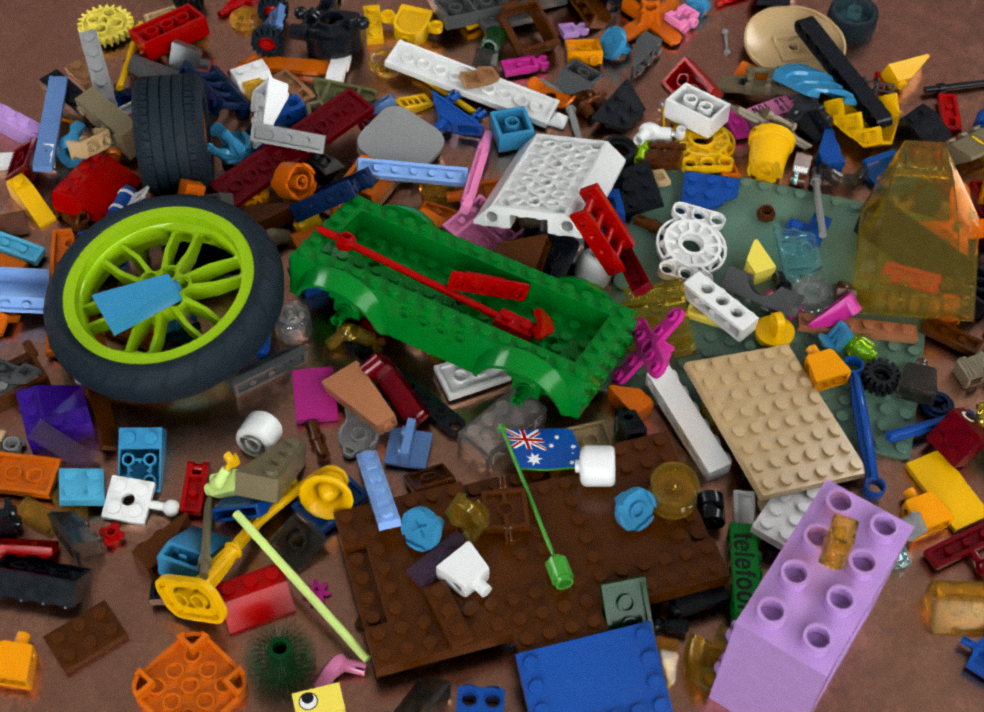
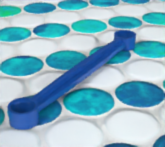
[844,355,886,501]

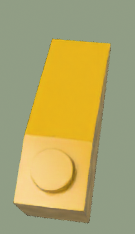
[880,54,930,91]
[6,173,57,229]

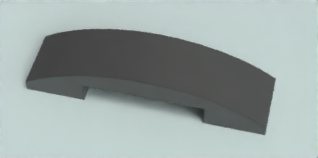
[0,358,41,385]

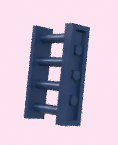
[178,60,252,121]

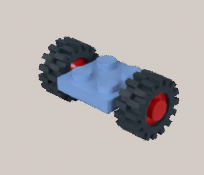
[251,0,289,58]

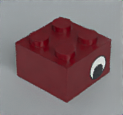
[926,407,984,468]

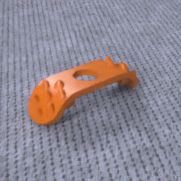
[527,76,576,108]

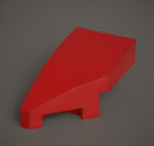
[532,307,555,341]

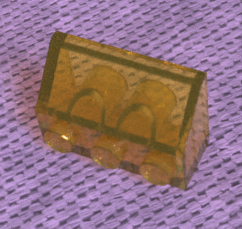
[924,580,984,635]

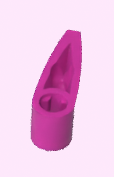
[806,292,862,328]

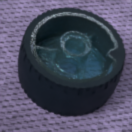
[827,0,879,45]

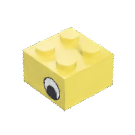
[292,682,346,712]

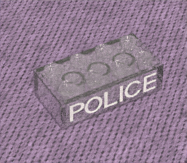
[458,388,547,472]

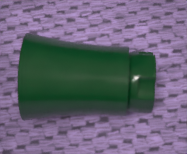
[481,26,507,55]

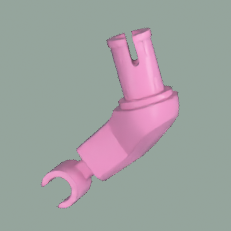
[312,654,366,688]

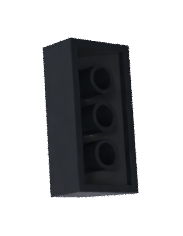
[0,554,92,609]

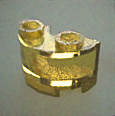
[444,493,491,544]

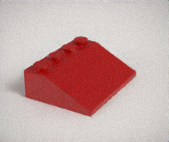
[51,153,142,222]

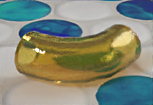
[684,632,717,690]

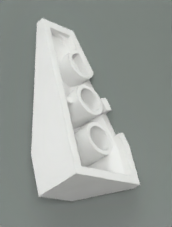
[250,77,289,149]

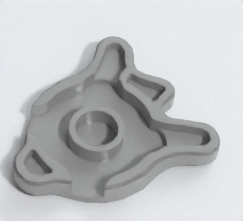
[338,408,385,459]

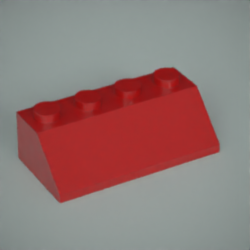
[128,3,210,61]

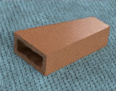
[321,360,398,435]

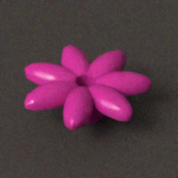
[302,579,331,606]

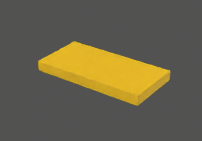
[905,450,984,534]

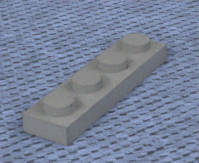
[250,122,327,154]

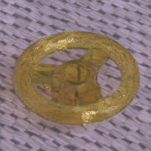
[229,6,263,31]
[368,49,400,78]

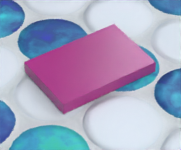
[292,366,339,425]

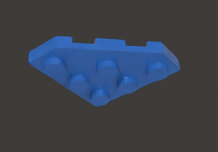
[679,171,740,219]

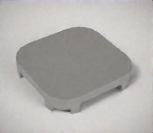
[356,106,444,185]

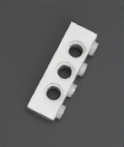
[681,271,759,343]

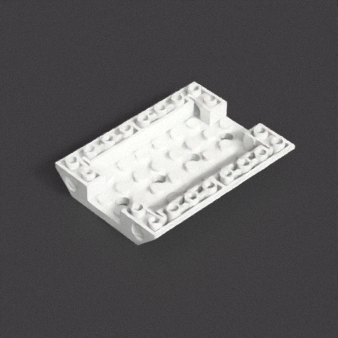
[473,133,626,239]

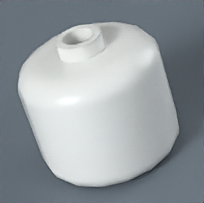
[574,248,612,289]
[236,410,283,457]
[575,445,616,487]

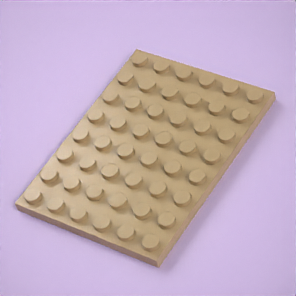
[683,344,866,501]

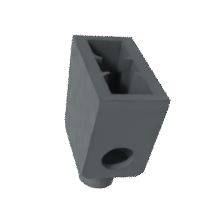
[168,39,211,71]

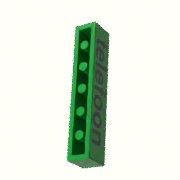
[726,522,763,623]

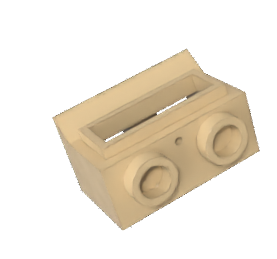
[66,128,113,161]

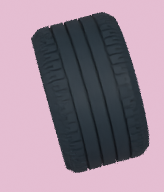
[131,73,214,195]

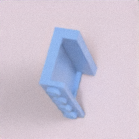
[0,267,49,314]

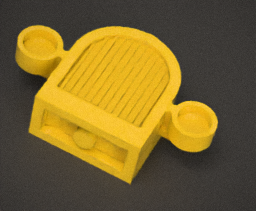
[381,4,443,46]

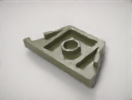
[313,76,378,104]

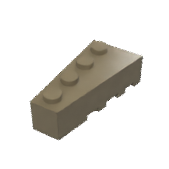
[75,86,136,160]
[235,438,307,503]

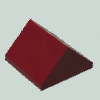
[4,136,38,184]

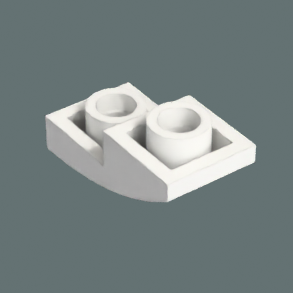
[325,55,352,83]

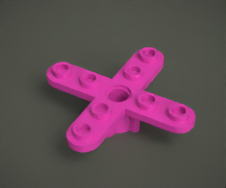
[612,307,685,386]

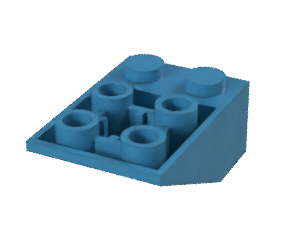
[117,427,167,492]
[157,525,232,577]

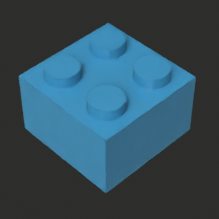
[489,106,535,152]

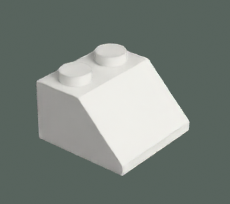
[230,59,272,101]

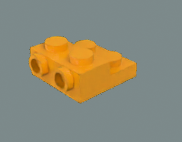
[564,39,603,66]

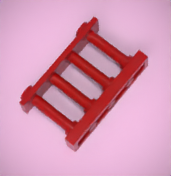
[569,183,635,276]

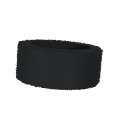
[605,135,636,168]

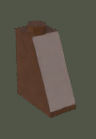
[493,234,552,272]

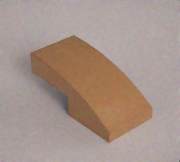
[458,66,500,89]

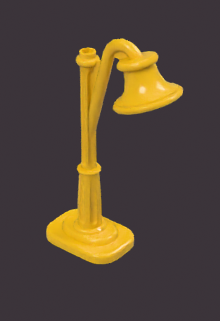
[155,465,354,624]

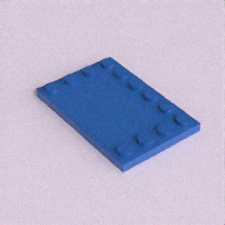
[514,621,673,712]

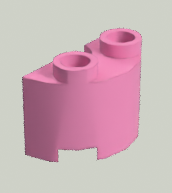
[664,3,700,34]

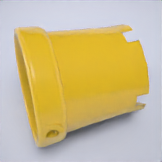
[747,123,796,183]

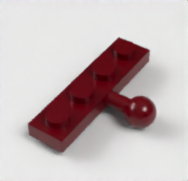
[923,522,984,577]

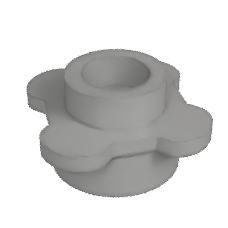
[0,436,25,454]

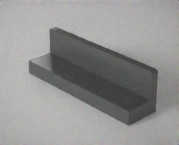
[225,344,308,398]

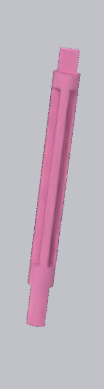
[458,130,493,215]

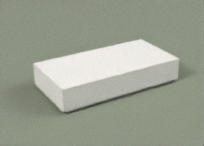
[733,490,756,524]

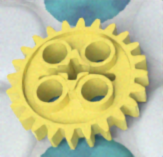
[77,4,134,48]

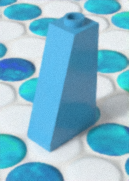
[92,274,183,336]

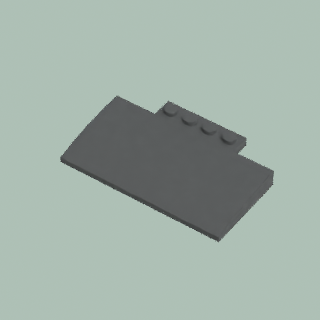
[427,0,568,31]

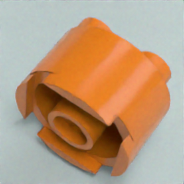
[271,162,317,201]

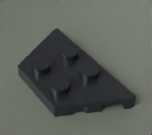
[589,79,646,134]

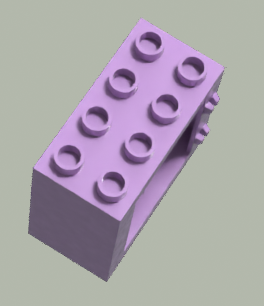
[709,479,914,712]

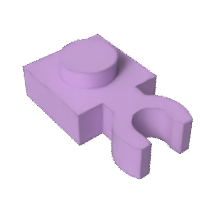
[557,22,589,39]

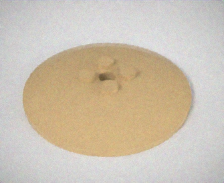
[743,5,847,74]

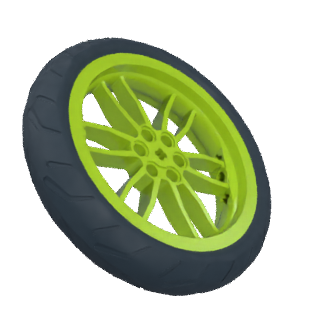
[43,194,284,403]

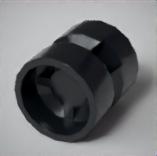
[696,490,726,530]

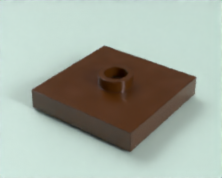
[403,463,456,493]

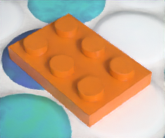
[0,451,63,499]

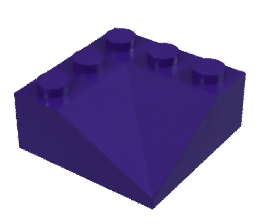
[16,385,96,455]

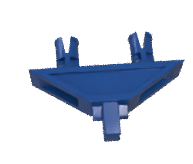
[431,89,487,137]

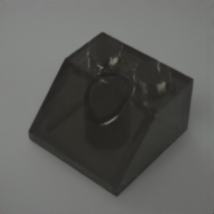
[47,511,102,566]

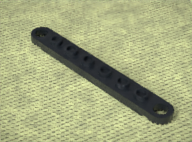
[344,335,466,438]

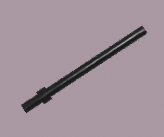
[923,80,984,94]

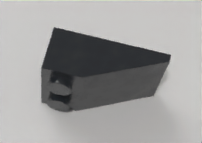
[895,103,953,150]

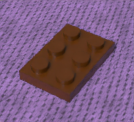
[43,600,128,675]

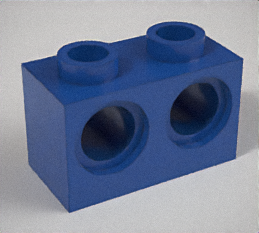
[274,94,307,127]
[456,684,505,712]

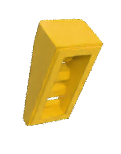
[395,93,434,114]

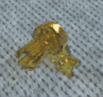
[325,323,386,353]

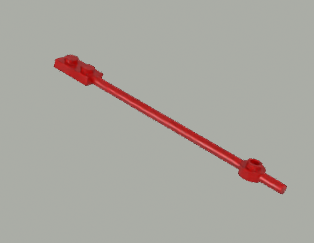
[317,225,537,342]

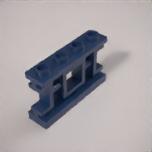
[289,167,377,223]

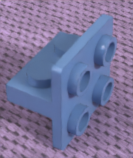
[384,418,433,470]

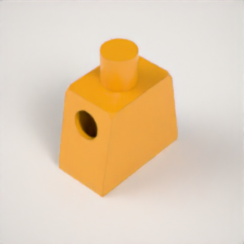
[803,345,852,392]
[900,487,954,541]
[0,631,37,690]

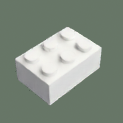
[664,83,731,139]

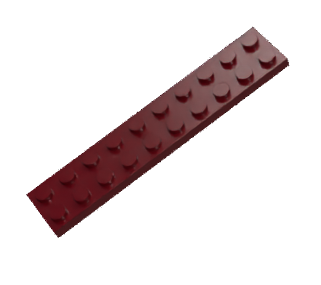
[209,87,375,208]

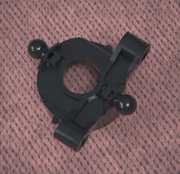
[289,0,370,59]

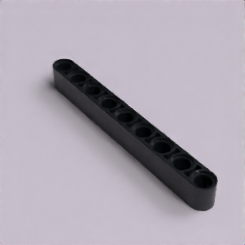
[794,16,893,129]

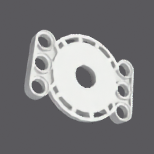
[655,202,727,285]

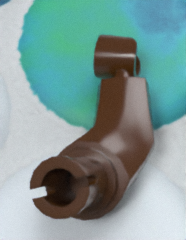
[52,207,90,235]

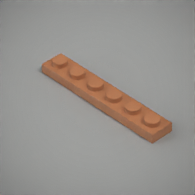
[796,312,918,344]

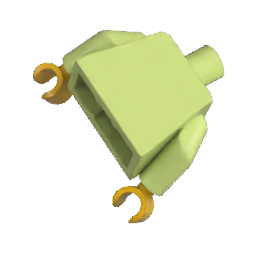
[204,451,240,499]

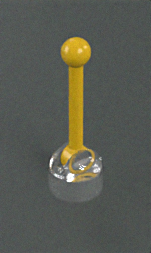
[657,99,666,127]

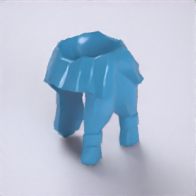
[56,121,86,168]
[206,122,252,166]

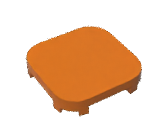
[132,631,248,712]

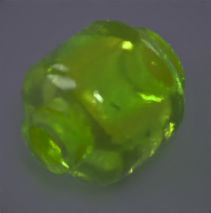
[846,334,878,363]

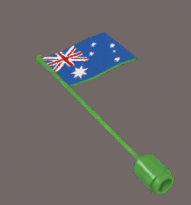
[498,424,580,590]

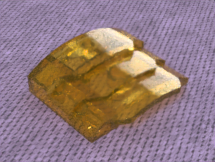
[622,278,696,358]

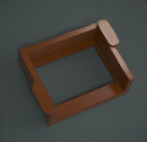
[497,0,561,58]
[0,340,51,413]

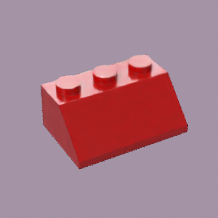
[661,56,724,99]
[215,564,296,636]

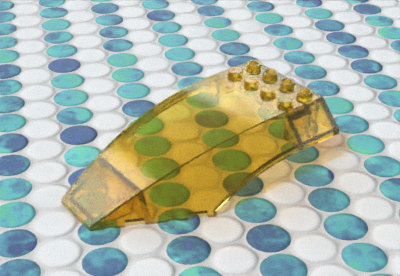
[854,140,979,322]

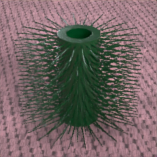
[244,617,317,703]

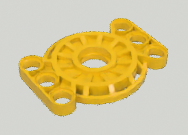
[669,120,736,174]

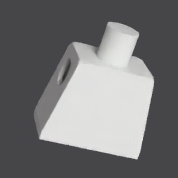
[436,541,492,597]

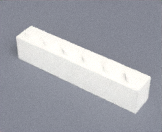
[645,365,732,482]

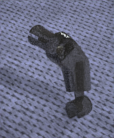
[816,162,869,190]

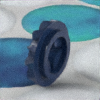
[921,391,955,418]

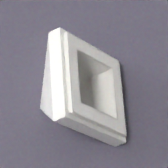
[548,112,569,130]

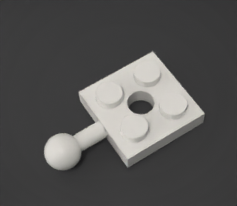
[101,475,180,526]

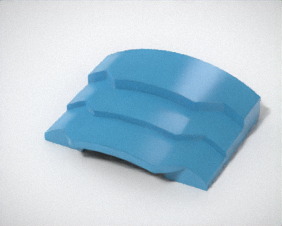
[772,63,858,106]

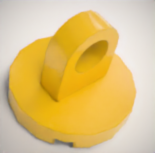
[754,311,795,347]

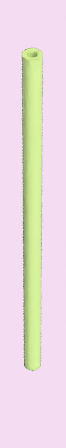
[232,510,371,663]

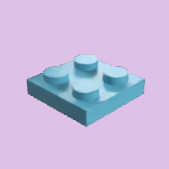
[58,468,105,506]

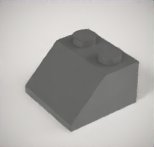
[555,58,604,94]

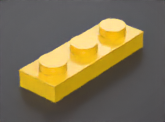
[363,5,384,45]

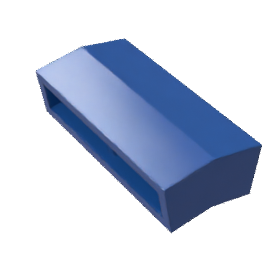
[211,496,273,522]

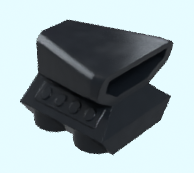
[786,93,834,144]

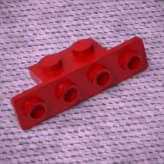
[447,270,530,302]

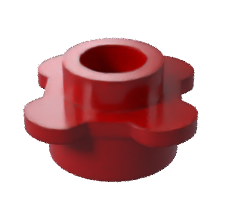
[98,522,125,546]

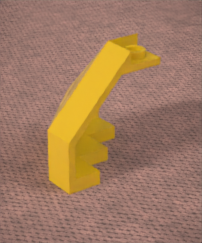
[823,93,902,148]

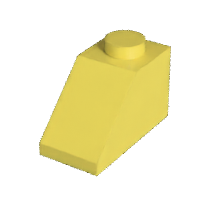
[743,239,776,285]

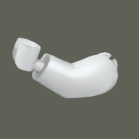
[633,122,686,146]

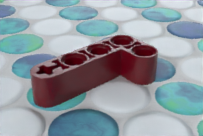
[360,351,430,428]

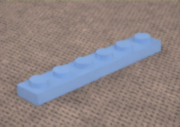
[357,157,468,187]
[356,450,401,531]

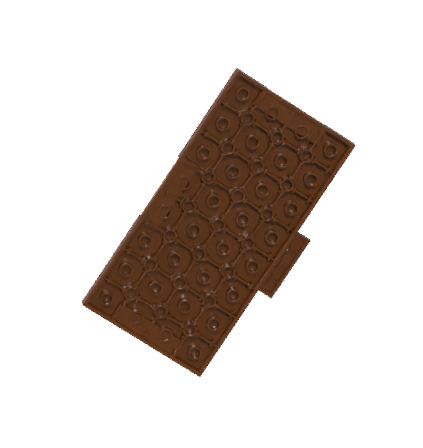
[333,431,730,677]

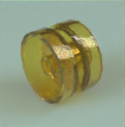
[649,461,699,520]

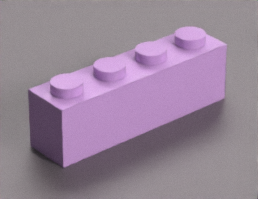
[0,103,40,144]

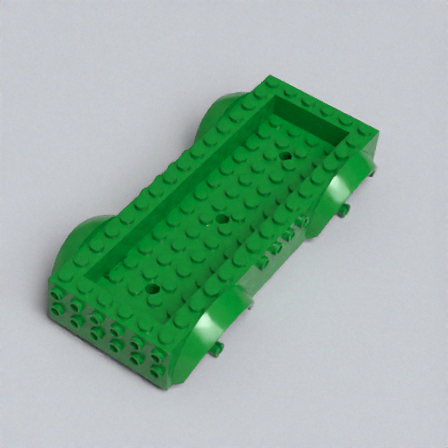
[289,195,638,419]

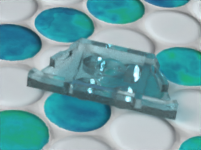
[773,223,822,286]

